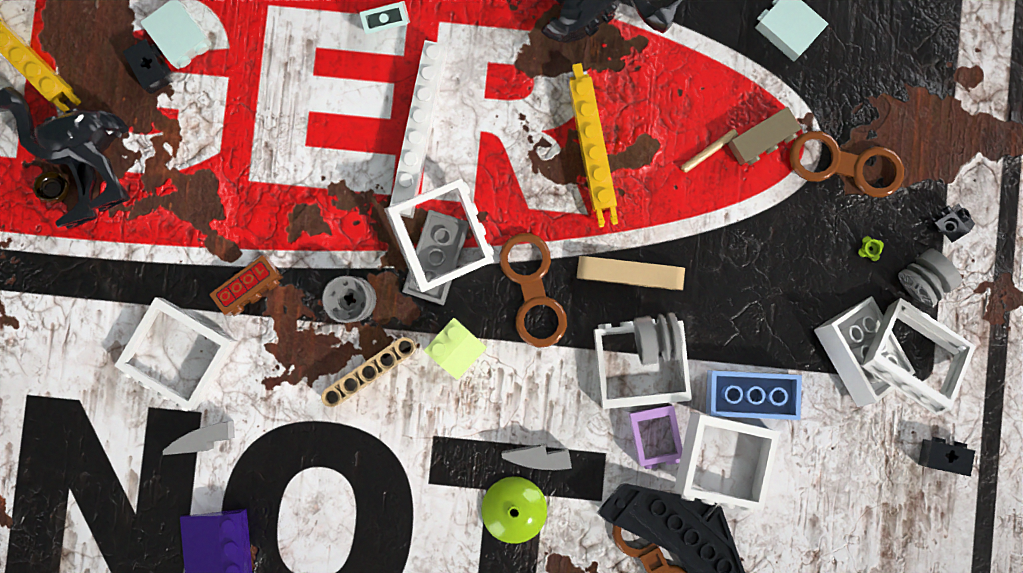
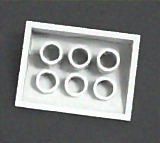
[814,296,916,407]

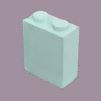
[140,0,212,69]
[755,0,828,62]

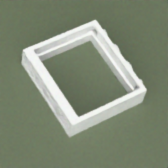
[384,179,494,292]
[115,297,237,412]
[861,298,976,416]
[593,317,692,409]
[674,412,780,512]

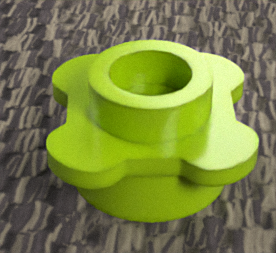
[858,236,884,261]

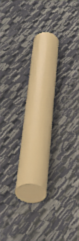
[681,129,738,173]

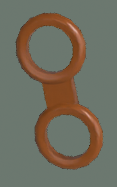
[789,131,904,198]
[499,233,567,348]
[612,524,688,573]

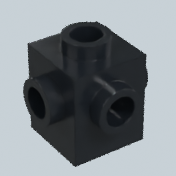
[935,203,975,243]

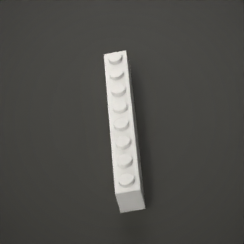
[390,40,448,218]

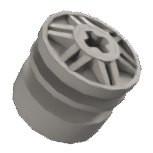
[898,249,962,308]
[322,276,377,323]
[634,313,682,365]

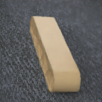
[577,256,685,290]
[321,337,416,407]

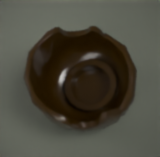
[33,171,69,204]

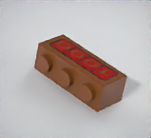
[209,255,283,317]

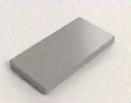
[402,209,470,305]

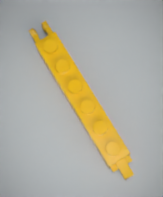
[0,17,81,113]
[569,63,618,228]

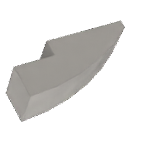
[163,420,235,455]
[501,443,572,470]

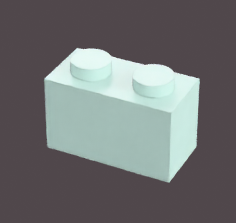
[359,1,410,34]

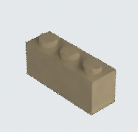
[728,107,802,166]

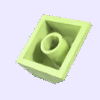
[424,318,487,380]

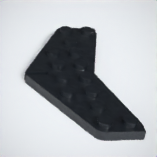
[596,483,745,573]

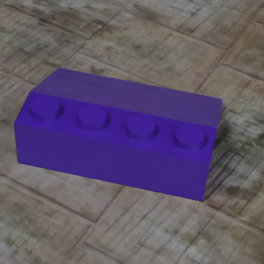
[180,509,252,573]

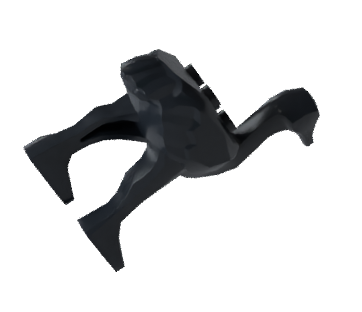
[541,0,683,43]
[0,86,131,229]

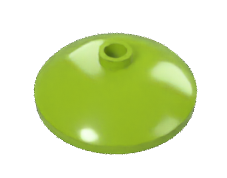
[481,476,547,543]

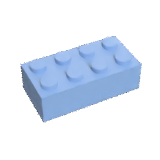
[706,370,802,420]

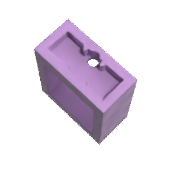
[628,404,683,469]

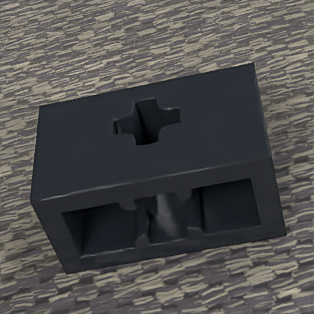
[123,39,173,94]
[918,436,976,477]

